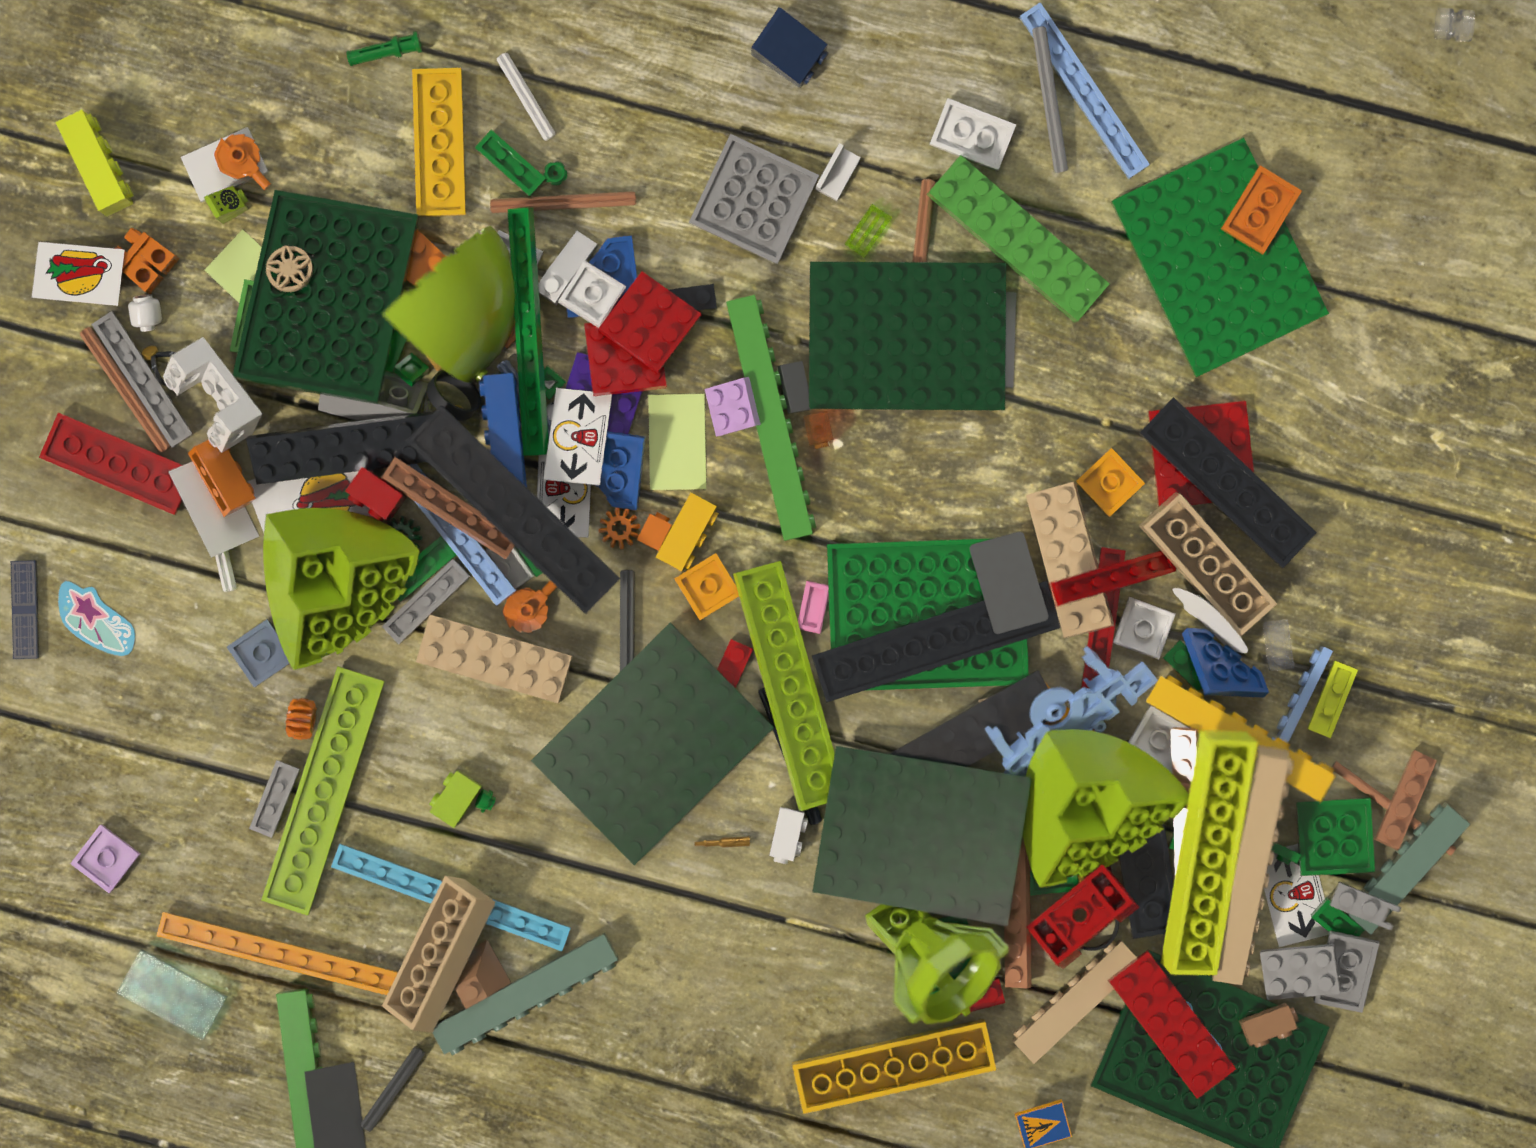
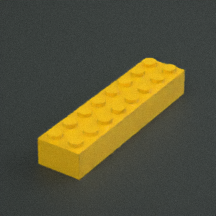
[1146,675,1336,803]
[792,1019,996,1114]

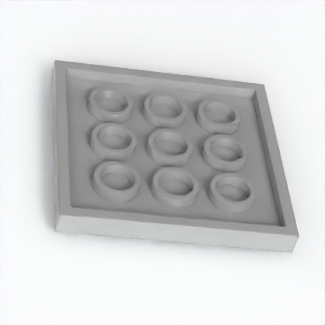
[689,134,819,265]

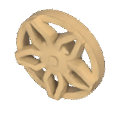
[266,246,313,292]

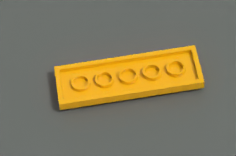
[412,68,466,217]

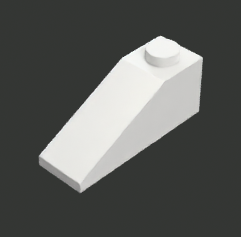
[538,231,597,305]

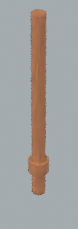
[1331,761,1456,856]

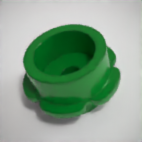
[543,161,568,186]
[475,789,496,813]

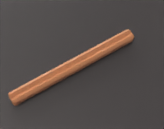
[913,179,936,262]
[490,192,636,213]
[80,327,171,452]

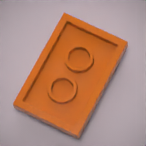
[1221,165,1302,255]

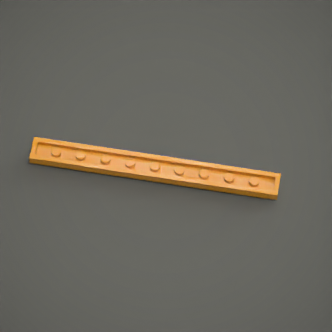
[157,912,398,995]

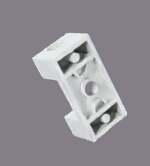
[163,337,262,453]

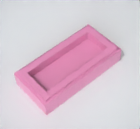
[798,581,829,634]

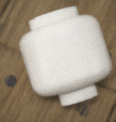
[128,294,162,332]

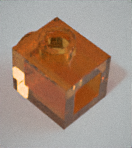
[803,411,834,449]

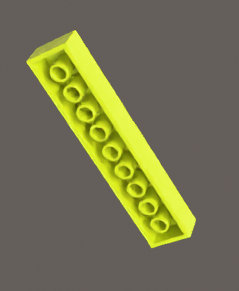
[1161,730,1258,975]

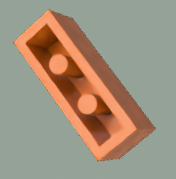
[188,440,255,517]

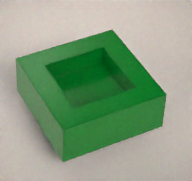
[394,352,429,387]

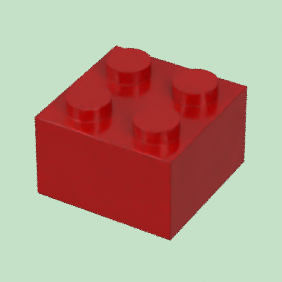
[345,467,407,522]

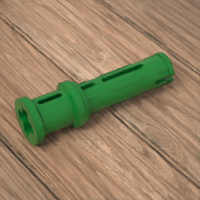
[346,31,422,66]

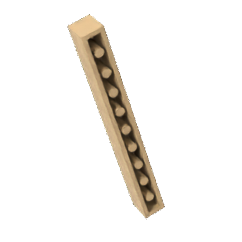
[1212,746,1293,985]

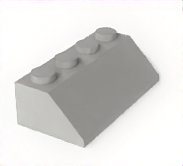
[318,372,428,421]

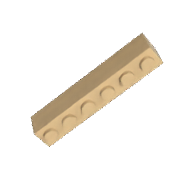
[1012,939,1137,1064]

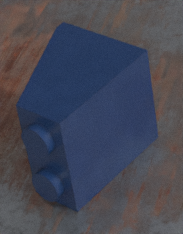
[751,7,828,88]

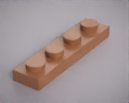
[1374,750,1437,850]

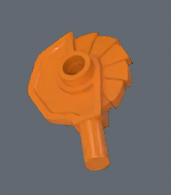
[214,134,271,191]
[503,580,557,633]

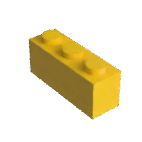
[656,493,719,572]

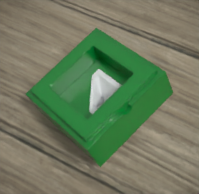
[544,365,566,400]

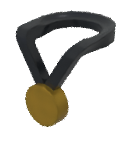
[142,346,176,386]

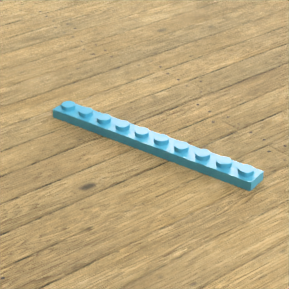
[331,843,571,951]

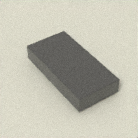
[777,361,811,414]

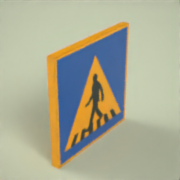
[1015,1099,1072,1148]

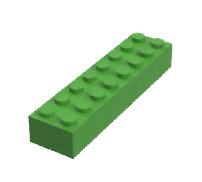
[926,155,1110,323]

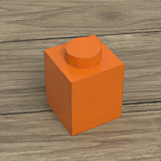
[637,512,673,551]

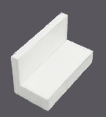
[816,143,861,201]

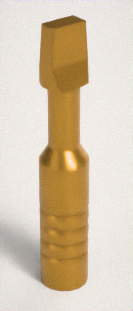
[695,836,750,848]

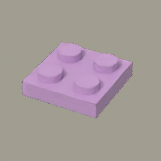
[705,377,761,437]
[70,824,141,894]

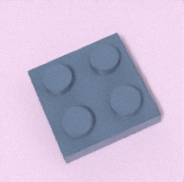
[227,619,290,687]

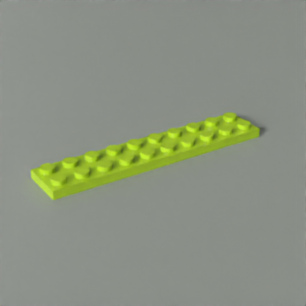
[733,561,835,811]
[261,666,385,916]

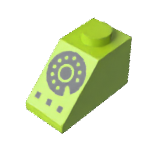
[204,186,249,224]

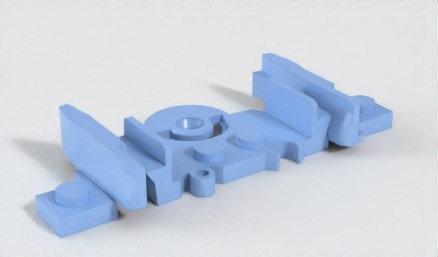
[985,646,1158,777]

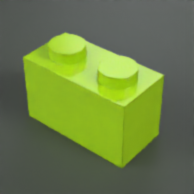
[429,770,483,828]

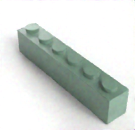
[1348,802,1470,934]

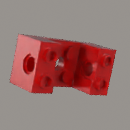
[1026,864,1139,969]

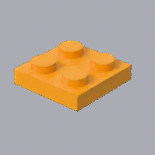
[1075,448,1145,517]
[674,553,739,620]

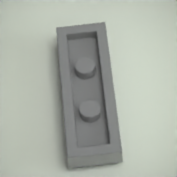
[249,760,300,838]

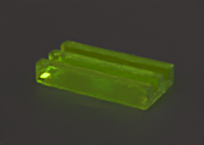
[844,204,892,258]

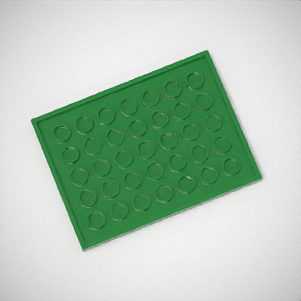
[1111,138,1329,378]
[827,538,1029,691]

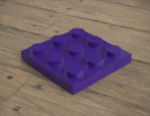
[566,352,642,434]

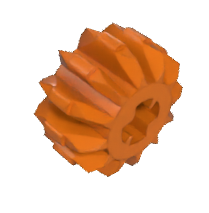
[599,508,641,549]
[285,698,317,740]

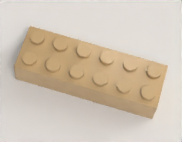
[1026,482,1114,639]
[1139,492,1277,637]
[416,615,573,703]
[382,876,496,1033]

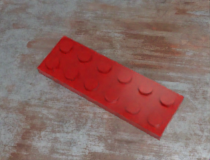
[39,413,183,515]
[1108,950,1236,1099]

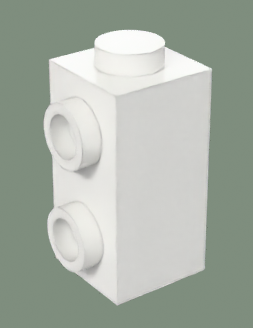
[769,807,808,864]

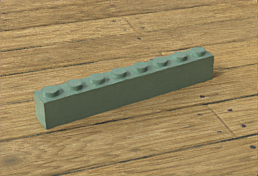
[433,932,619,1055]

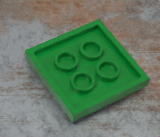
[1296,798,1375,876]

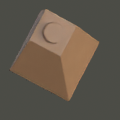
[454,940,511,1009]

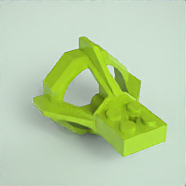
[865,904,1009,1024]

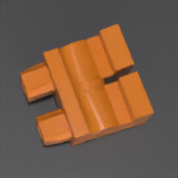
[114,228,180,294]

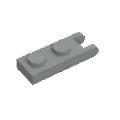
[1329,882,1401,930]

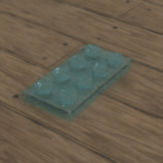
[117,949,228,1041]

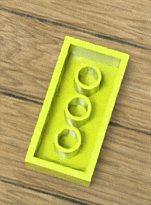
[55,109,134,217]

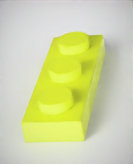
[1307,661,1358,738]

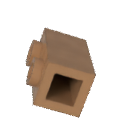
[1239,1003,1299,1048]

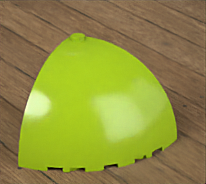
[383,226,515,383]
[263,508,419,670]
[1023,729,1189,888]

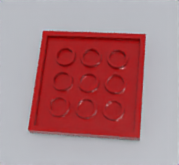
[1148,401,1254,507]

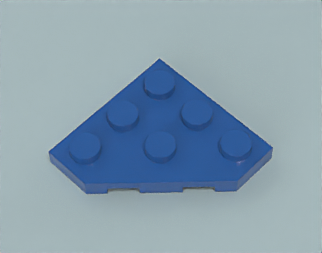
[567,235,637,318]
[596,431,646,510]
[1182,628,1269,698]

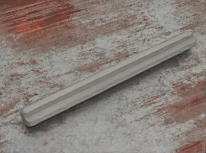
[1032,26,1068,173]

